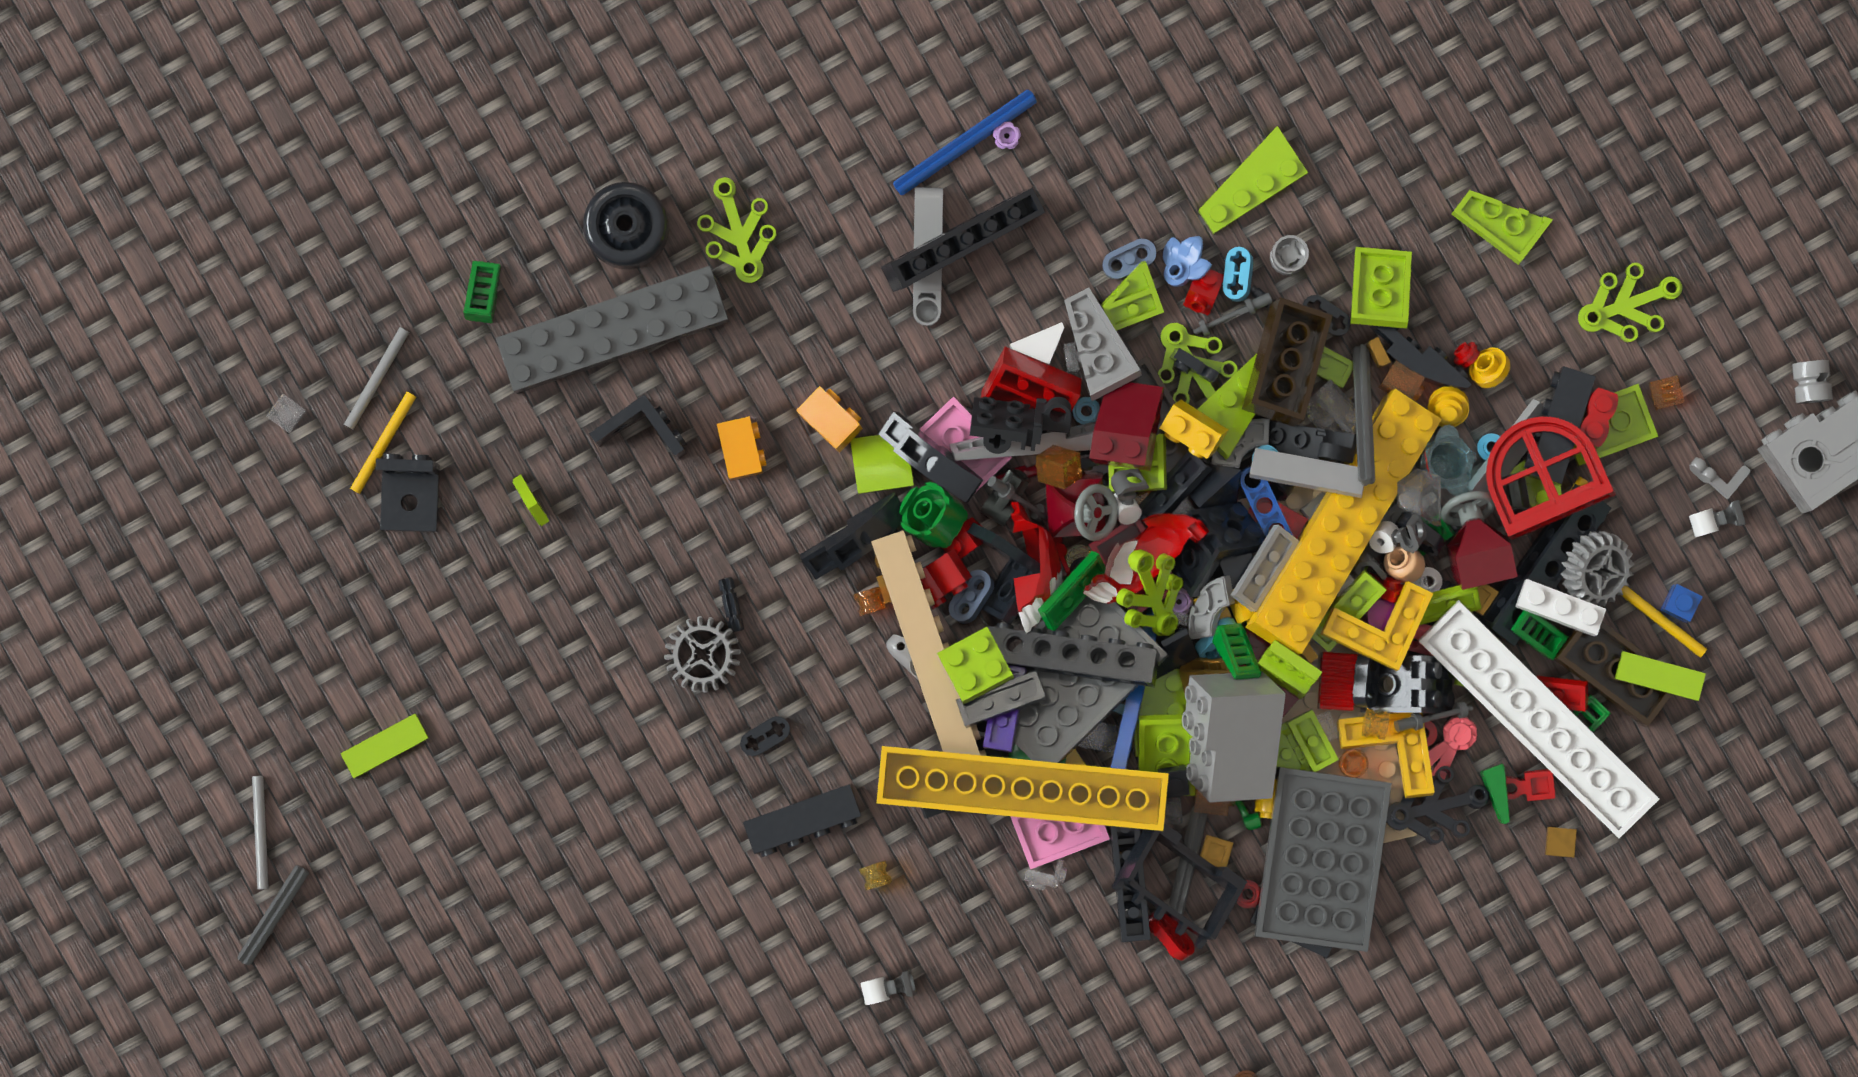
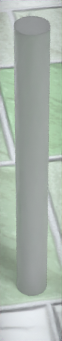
[344,327,410,430]
[252,776,269,889]

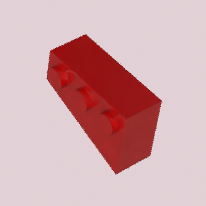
[981,346,1082,413]

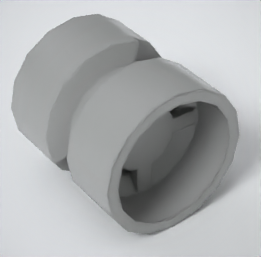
[1270,235,1309,276]
[1792,360,1833,404]

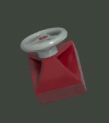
[1045,473,1118,541]
[1441,491,1518,590]

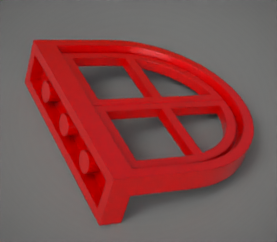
[1486,416,1616,540]

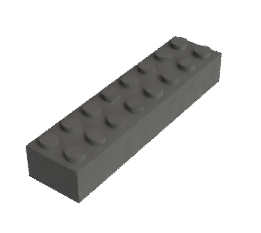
[496,266,730,394]

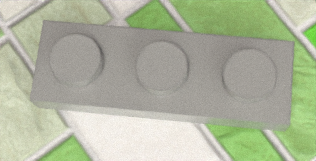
[1230,525,1300,612]

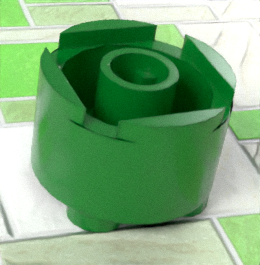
[899,482,968,548]

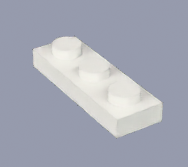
[1515,579,1606,637]

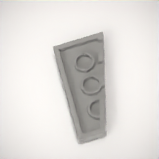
[1064,288,1142,401]

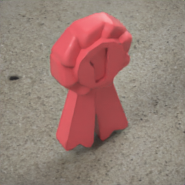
[1428,716,1477,780]

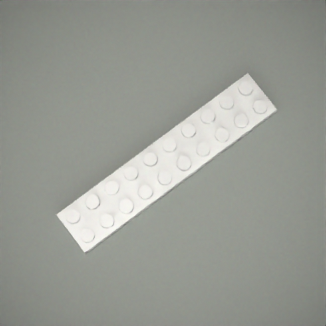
[1418,600,1659,838]

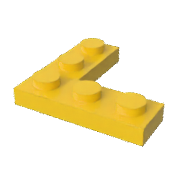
[1321,581,1434,671]
[1337,713,1435,798]

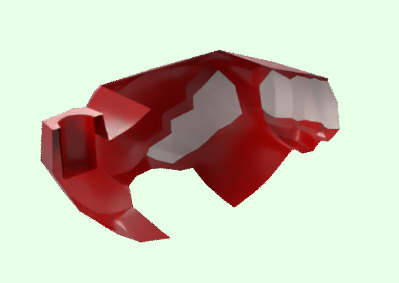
[1011,502,1062,633]
[1083,513,1209,604]

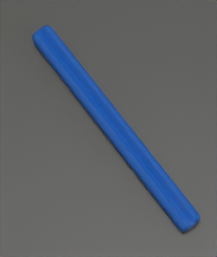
[893,89,1037,195]

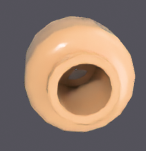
[1384,543,1425,584]

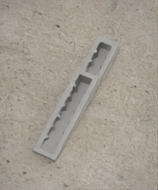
[950,422,1096,461]

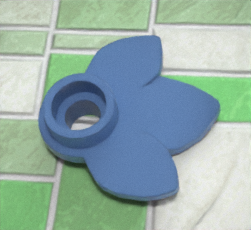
[1162,236,1212,287]

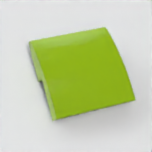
[851,435,914,494]
[1257,640,1322,699]
[1276,709,1339,772]

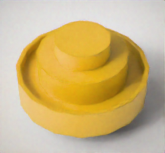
[1469,348,1510,388]
[1428,386,1469,428]

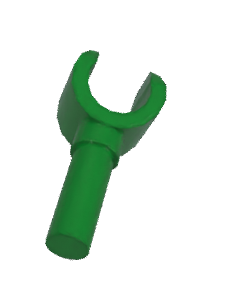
[1234,800,1261,830]

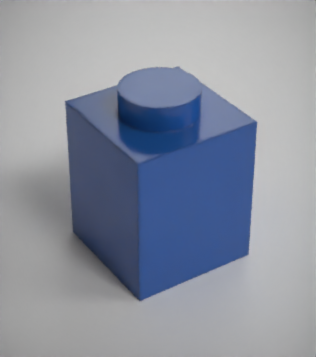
[1660,584,1703,623]

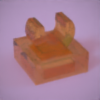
[1649,375,1685,410]

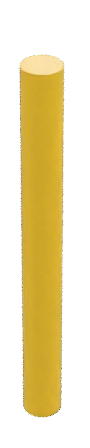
[350,392,416,494]
[1621,586,1707,658]

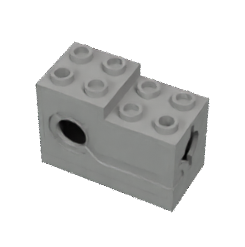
[1757,390,1858,514]
[1182,671,1286,802]

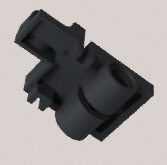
[969,397,1072,454]
[1269,421,1356,463]

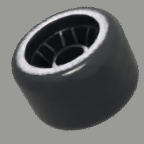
[583,182,669,270]

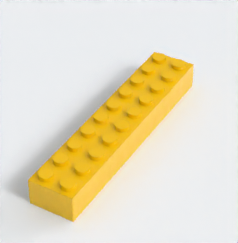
[1246,389,1442,655]
[876,746,1169,831]

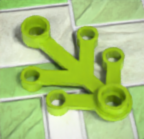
[697,177,776,283]
[1578,263,1682,343]
[1158,323,1237,403]
[1116,549,1183,636]

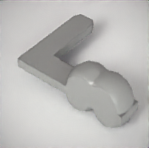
[1689,457,1750,499]

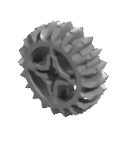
[1560,531,1634,606]
[664,616,741,693]

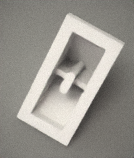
[1010,323,1064,365]

